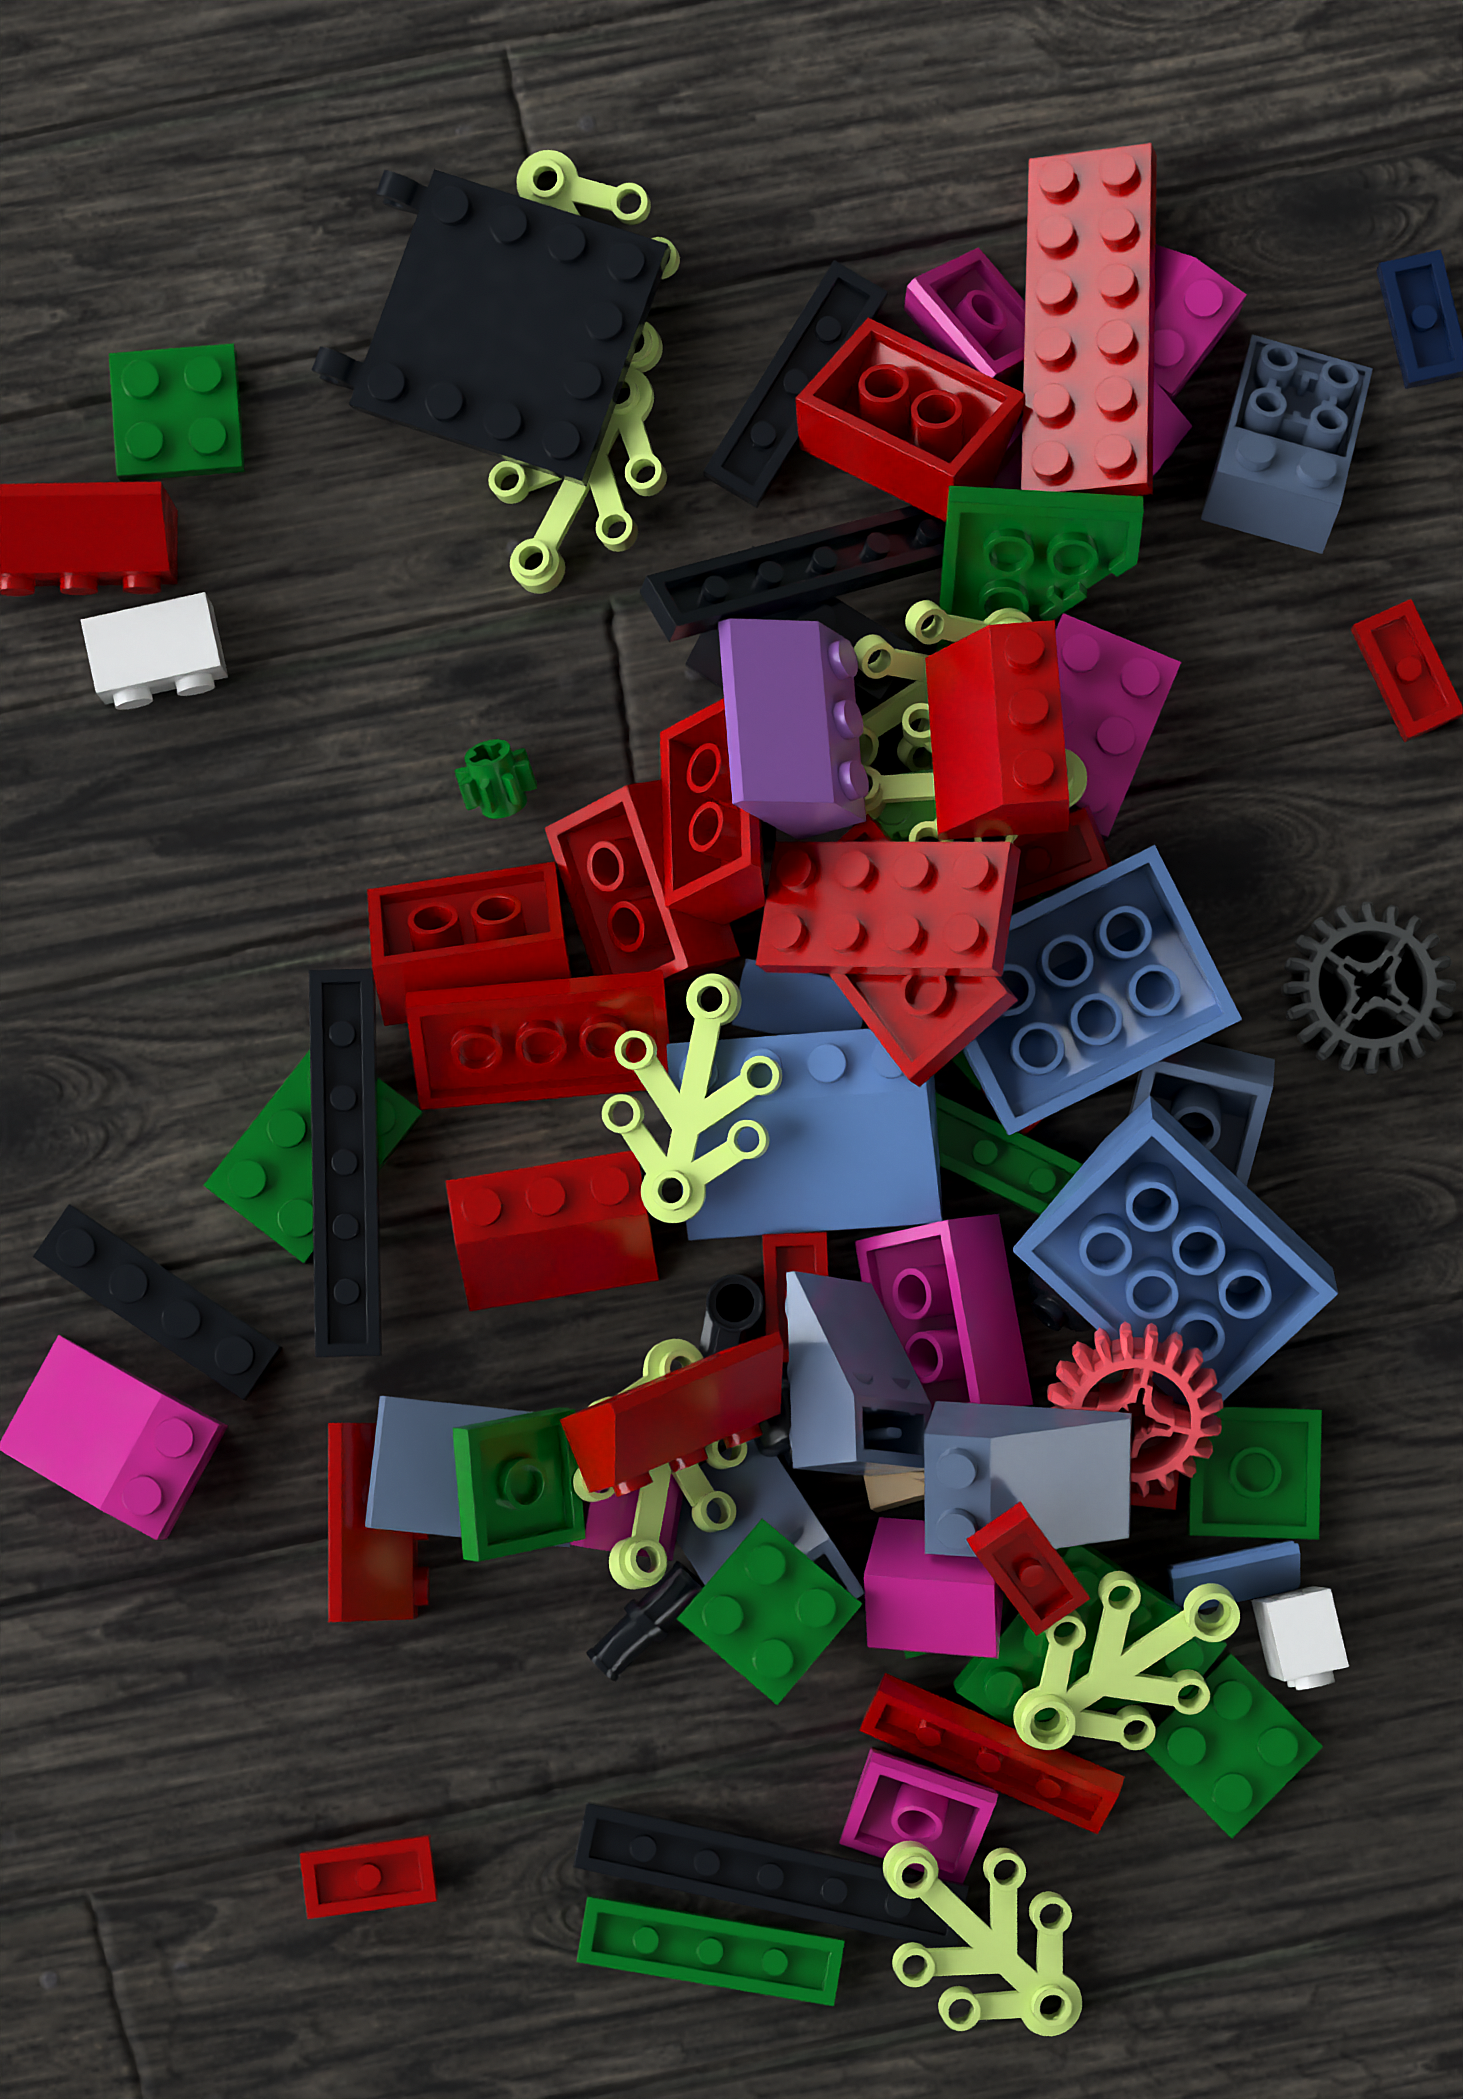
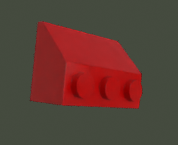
[795,318,1026,522]
[0,482,178,596]
[925,620,1069,840]
[660,698,766,926]
[545,780,741,987]
[367,861,572,1026]
[445,1150,659,1312]
[559,1331,783,1497]
[328,1423,430,1622]

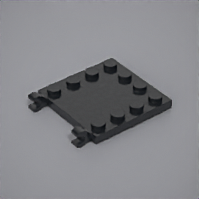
[312,169,671,486]

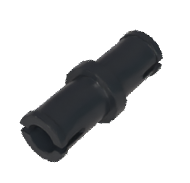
[586,1561,704,1682]

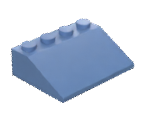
[962,845,1242,1136]
[667,1029,943,1241]
[1013,1096,1338,1406]

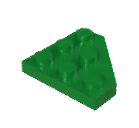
[936,486,1144,652]
[953,1544,1227,1726]

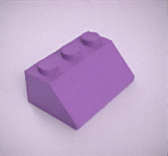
[718,618,869,840]

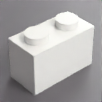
[81,592,228,710]
[1251,1586,1349,1690]

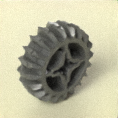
[1281,902,1456,1075]

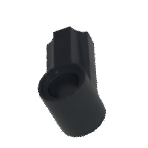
[698,1274,765,1358]

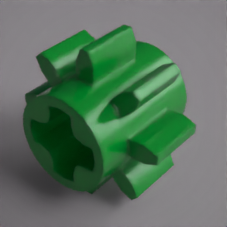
[454,739,537,819]

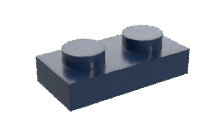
[1376,249,1463,389]

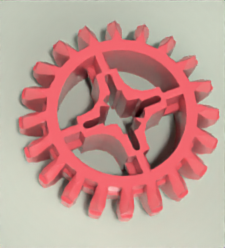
[1047,1321,1223,1498]

